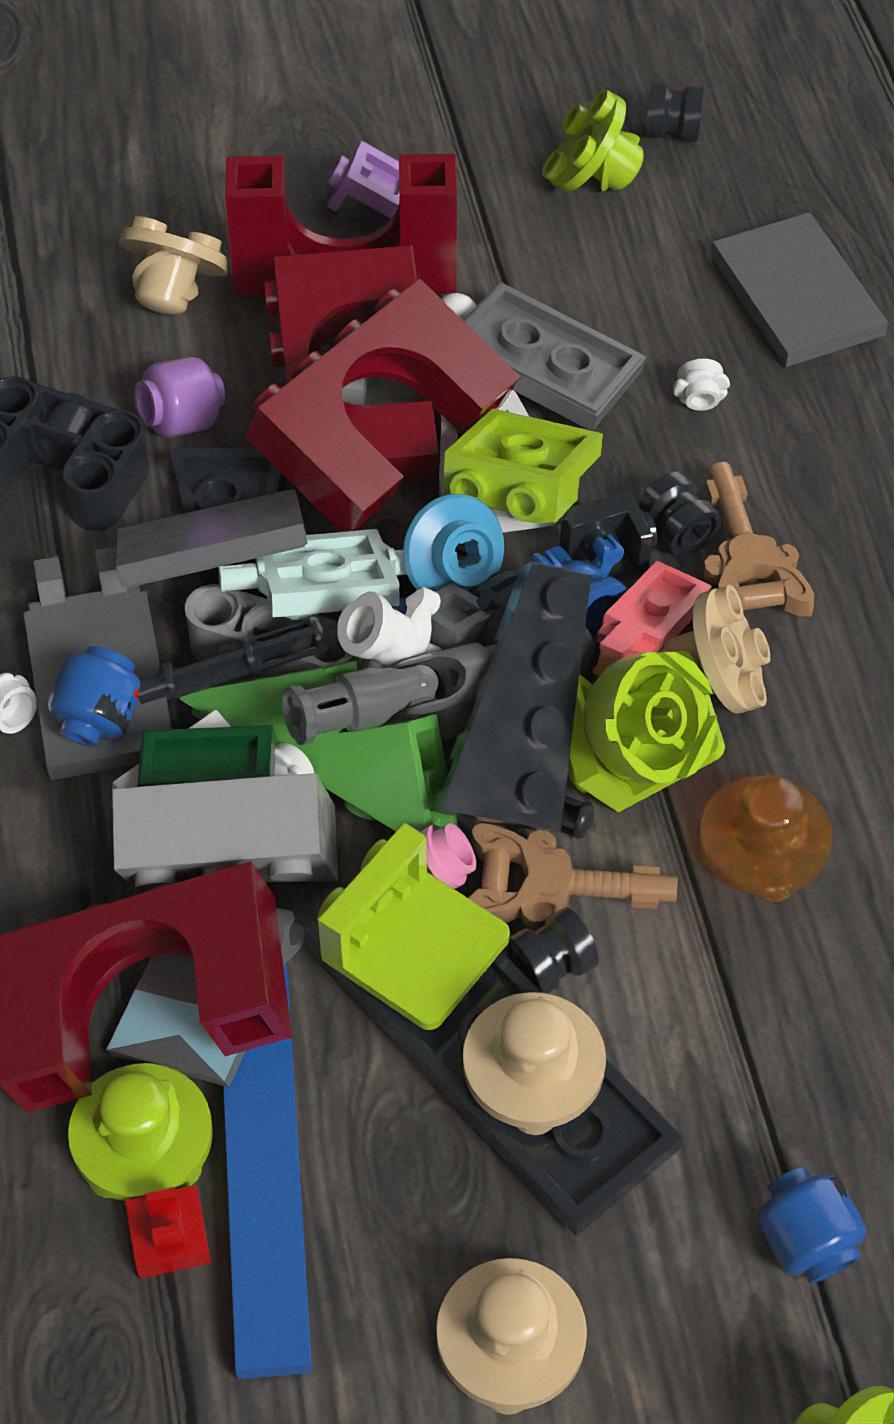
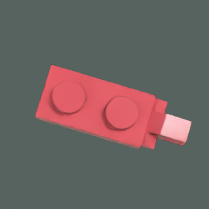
[592,561,712,676]

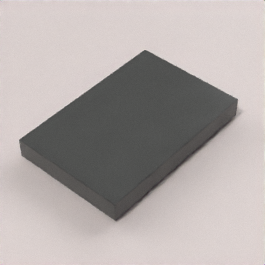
[711,212,888,367]
[463,282,647,431]
[116,488,308,588]

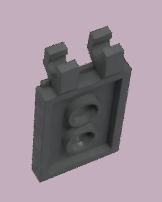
[23,547,172,781]

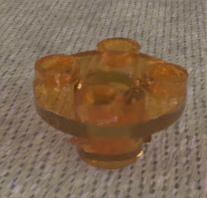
[699,773,833,902]

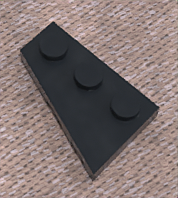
[169,448,286,599]

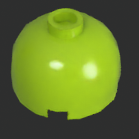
[584,652,717,783]

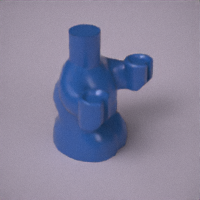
[530,534,627,635]

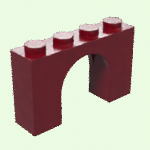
[225,153,457,296]
[264,245,439,492]
[245,279,520,532]
[0,861,292,1113]

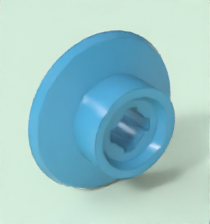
[403,494,504,592]

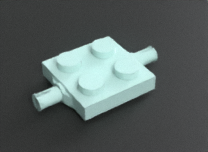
[218,529,407,620]

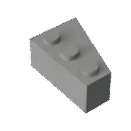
[113,773,338,891]

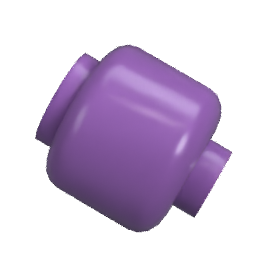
[134,357,225,438]

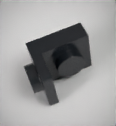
[559,491,657,574]

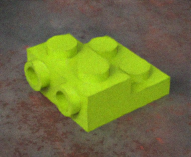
[442,408,603,524]

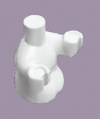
[337,586,442,671]

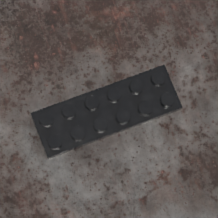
[303,919,683,1237]

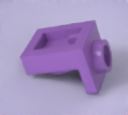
[326,140,399,219]

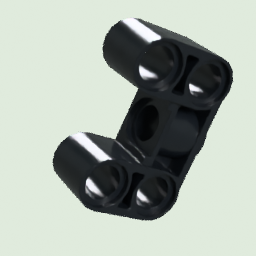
[0,376,150,531]

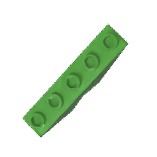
[180,661,458,832]

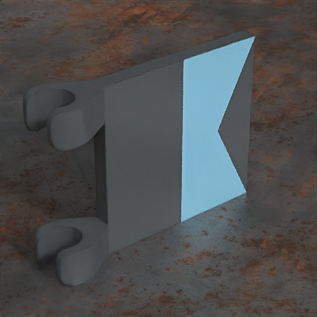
[106,908,305,1087]

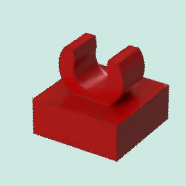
[125,1185,211,1279]

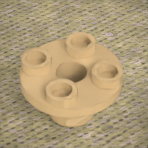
[118,216,230,315]
[661,585,770,714]
[463,992,606,1135]
[437,1258,587,1415]

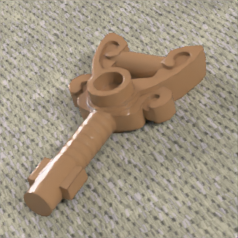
[703,462,815,617]
[468,823,678,930]

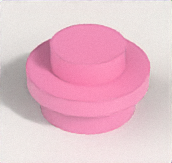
[420,823,476,889]

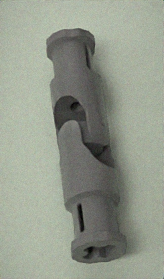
[282,642,497,745]

